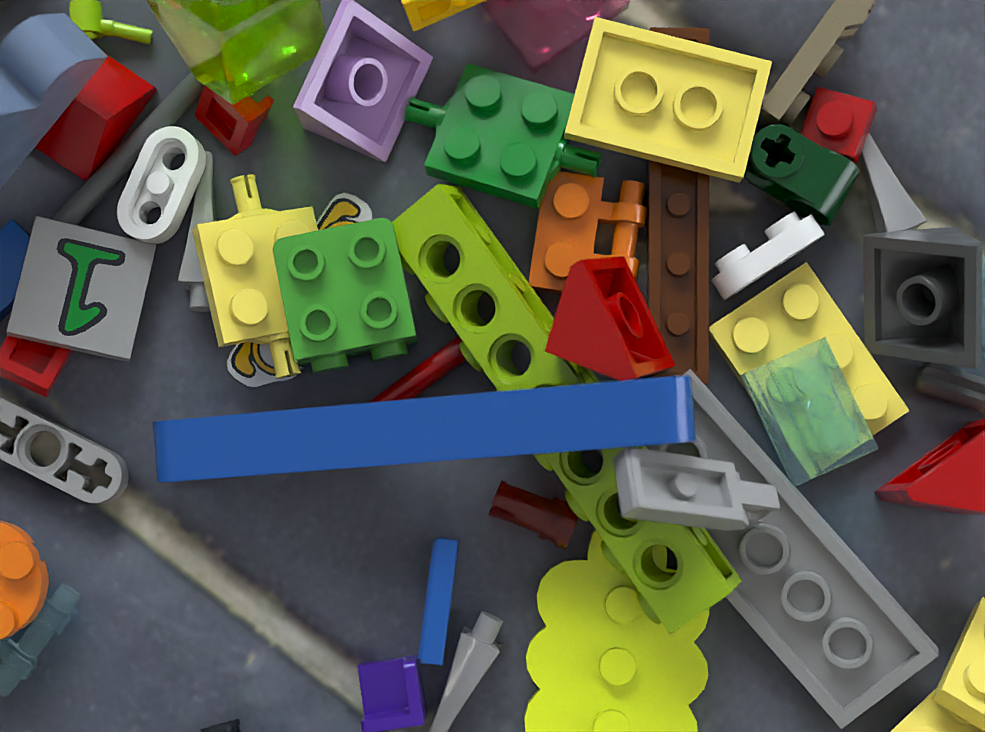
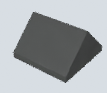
[863,227,983,369]

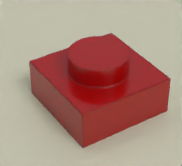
[800,87,877,164]
[0,336,74,398]

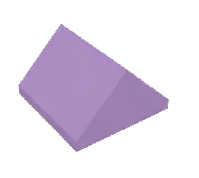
[293,0,433,162]

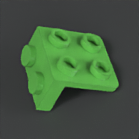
[273,218,418,374]

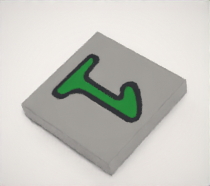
[7,216,156,363]

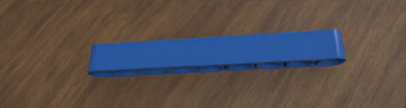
[153,375,696,482]

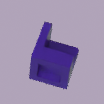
[357,654,428,732]

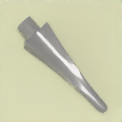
[859,132,927,233]
[178,151,217,312]
[429,611,503,732]

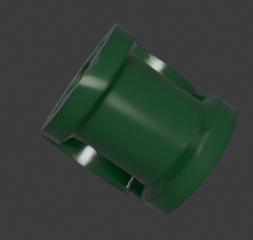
[743,124,860,226]

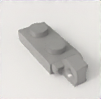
[613,447,780,531]

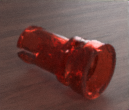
[488,480,579,550]

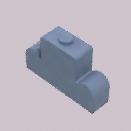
[0,13,108,189]

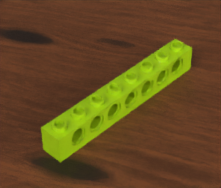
[392,184,742,634]

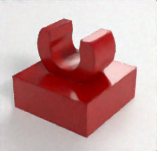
[194,70,274,156]

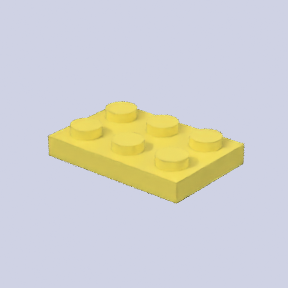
[564,17,772,183]
[709,262,910,478]

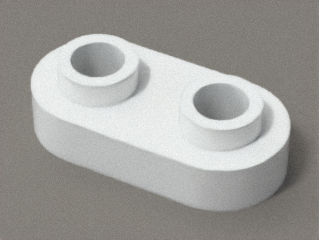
[117,126,206,244]
[711,211,825,300]

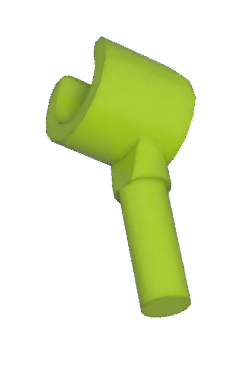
[69,0,153,45]

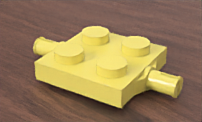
[192,174,318,379]

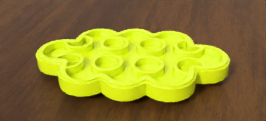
[524,514,710,732]

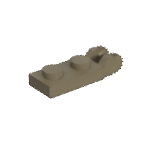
[756,0,876,130]

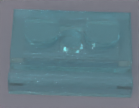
[741,337,879,486]

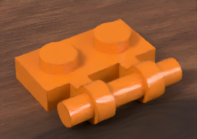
[528,171,648,294]

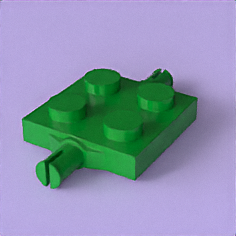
[405,63,603,209]

